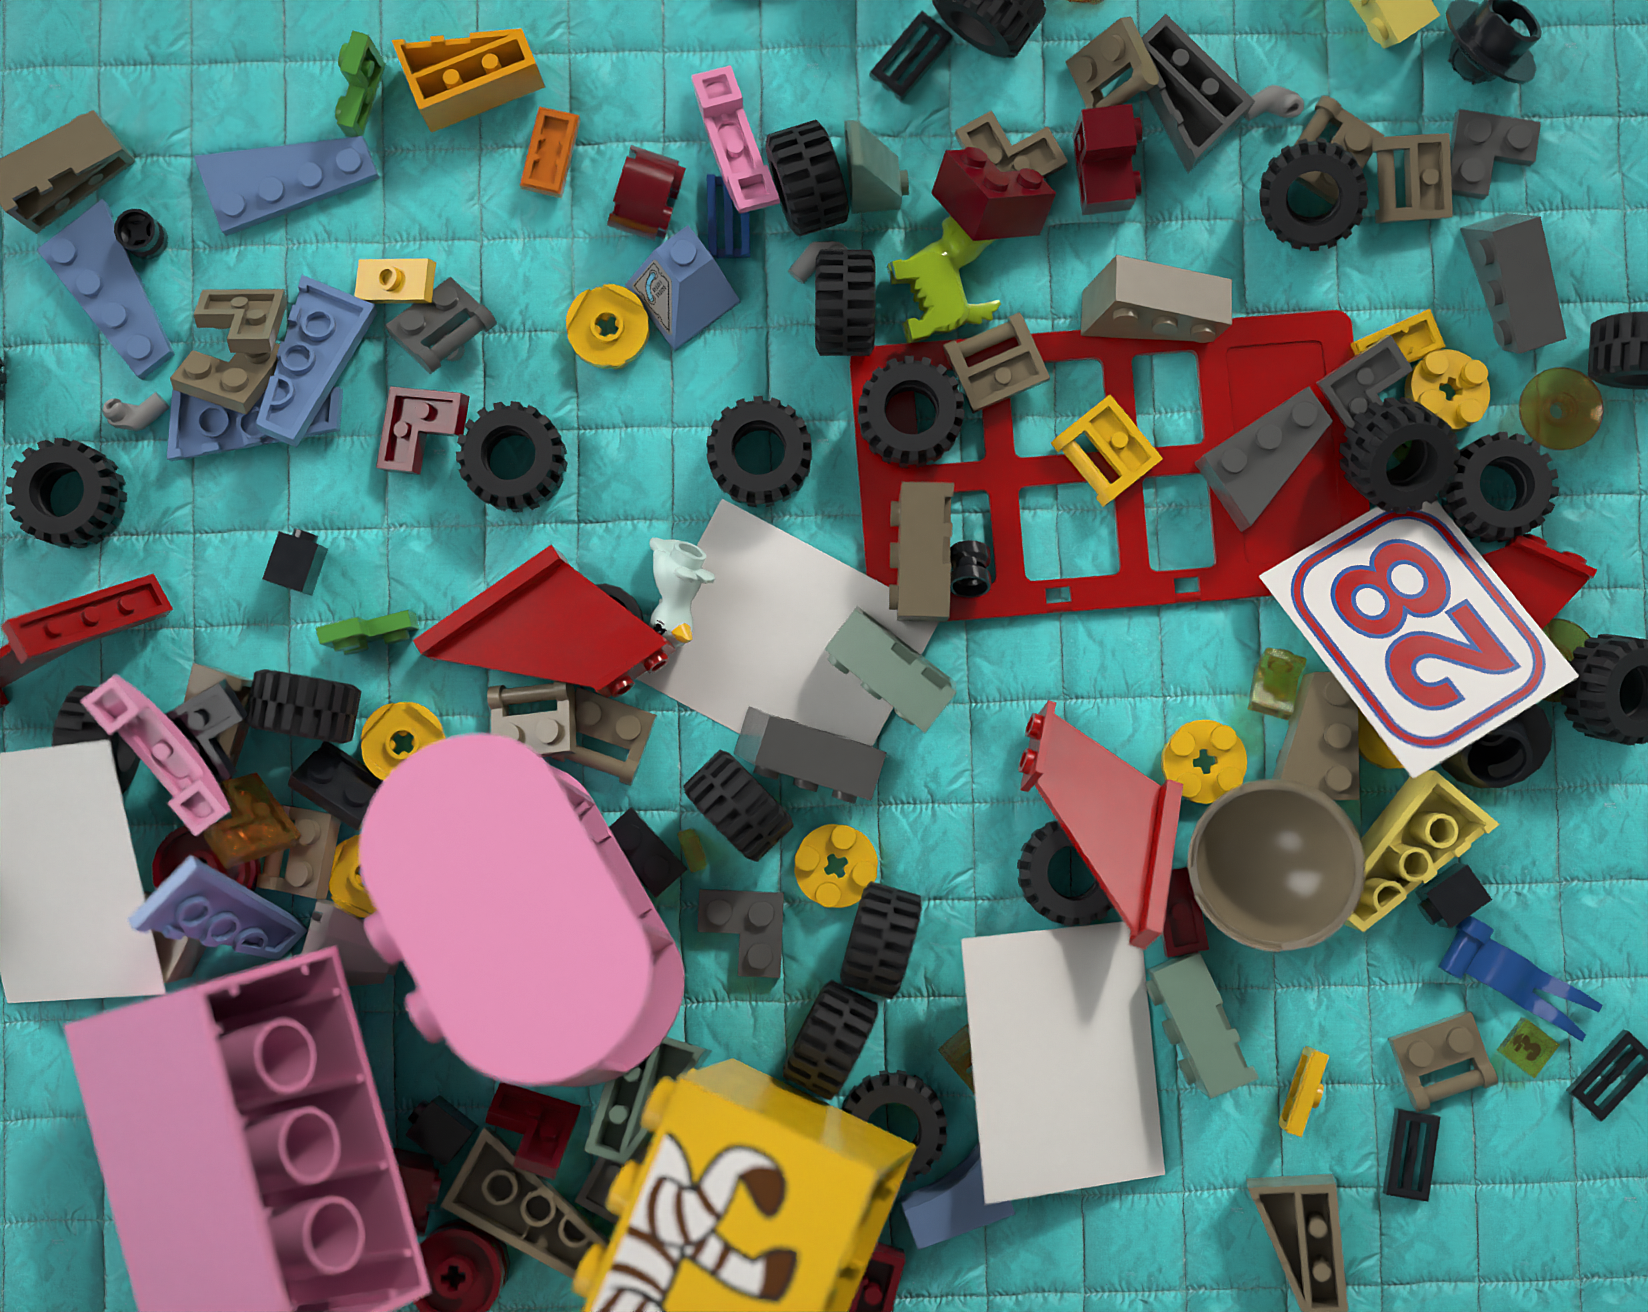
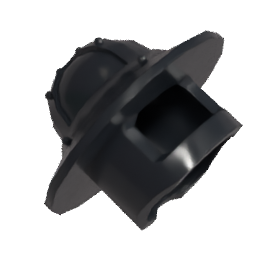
[1445,0,1542,85]
[1440,703,1552,788]

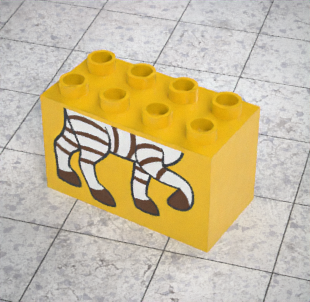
[572,1058,917,1312]

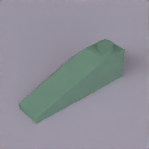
[844,120,909,214]

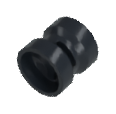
[114,209,168,260]
[950,540,991,598]

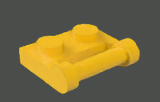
[1051,394,1163,507]

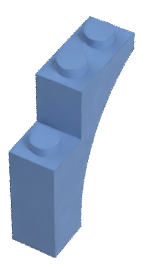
[900,1142,1015,1250]

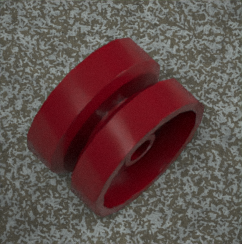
[152,822,261,892]
[412,1218,510,1312]

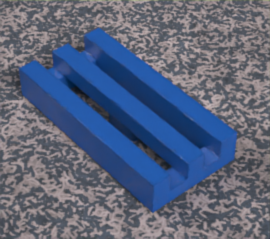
[707,174,751,259]

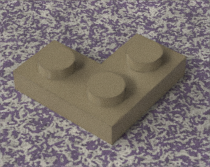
[955,110,1068,179]
[193,289,288,354]
[170,343,280,415]

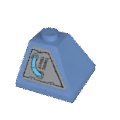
[625,225,740,351]

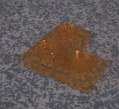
[203,772,302,869]

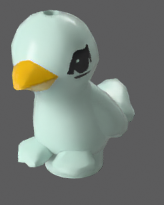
[649,538,715,648]

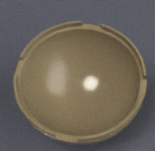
[1187,779,1365,952]

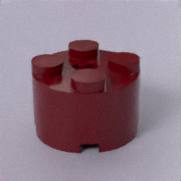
[607,145,686,242]

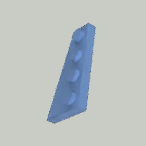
[194,136,380,236]
[37,199,175,380]
[256,275,377,448]
[167,387,343,461]
[128,856,308,960]

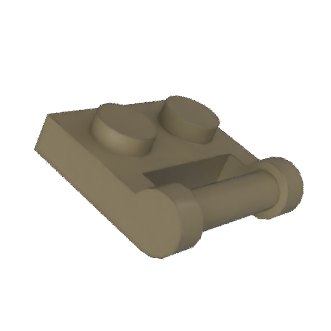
[1065,16,1159,109]
[1294,95,1384,205]
[1372,133,1453,224]
[943,312,1050,414]
[487,681,577,757]
[552,687,657,786]
[256,803,341,899]
[1388,1011,1498,1112]

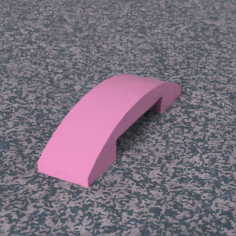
[691,65,780,214]
[80,674,231,836]

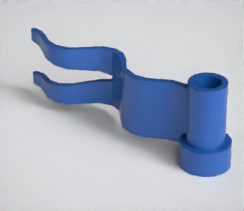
[1438,916,1603,1042]

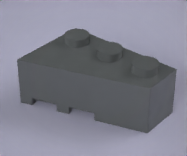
[1141,14,1255,173]
[1460,213,1567,354]
[1195,386,1332,532]
[734,706,887,804]

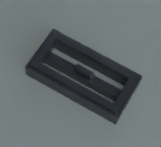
[870,11,953,102]
[1566,1029,1648,1122]
[1383,1108,1441,1202]

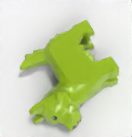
[887,215,1001,343]

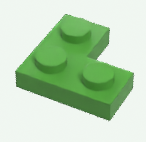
[335,30,386,137]
[315,610,420,655]

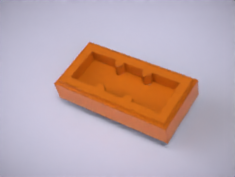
[520,106,581,198]

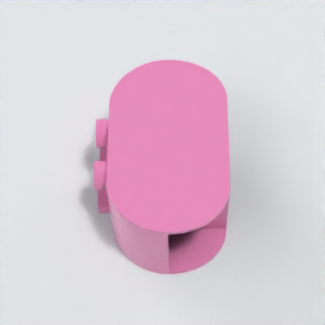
[360,734,685,1087]

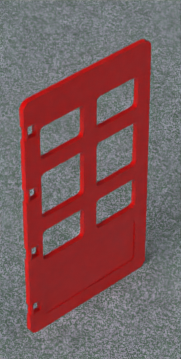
[850,310,1370,622]

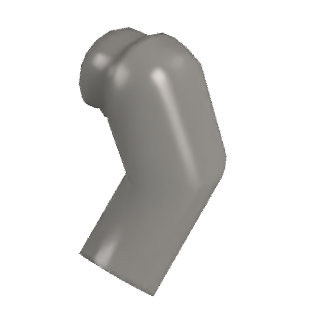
[1245,85,1304,121]
[788,241,848,284]
[102,392,170,431]

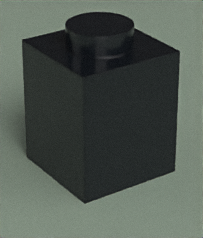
[262,528,328,596]
[1415,863,1492,929]
[405,1095,479,1167]

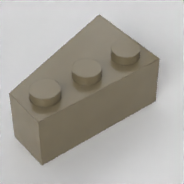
[0,110,135,234]
[1081,255,1232,343]

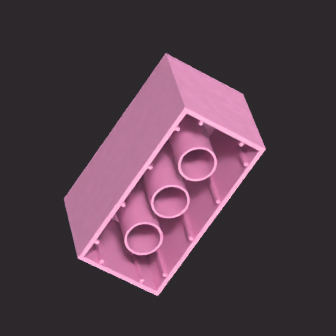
[63,945,431,1312]

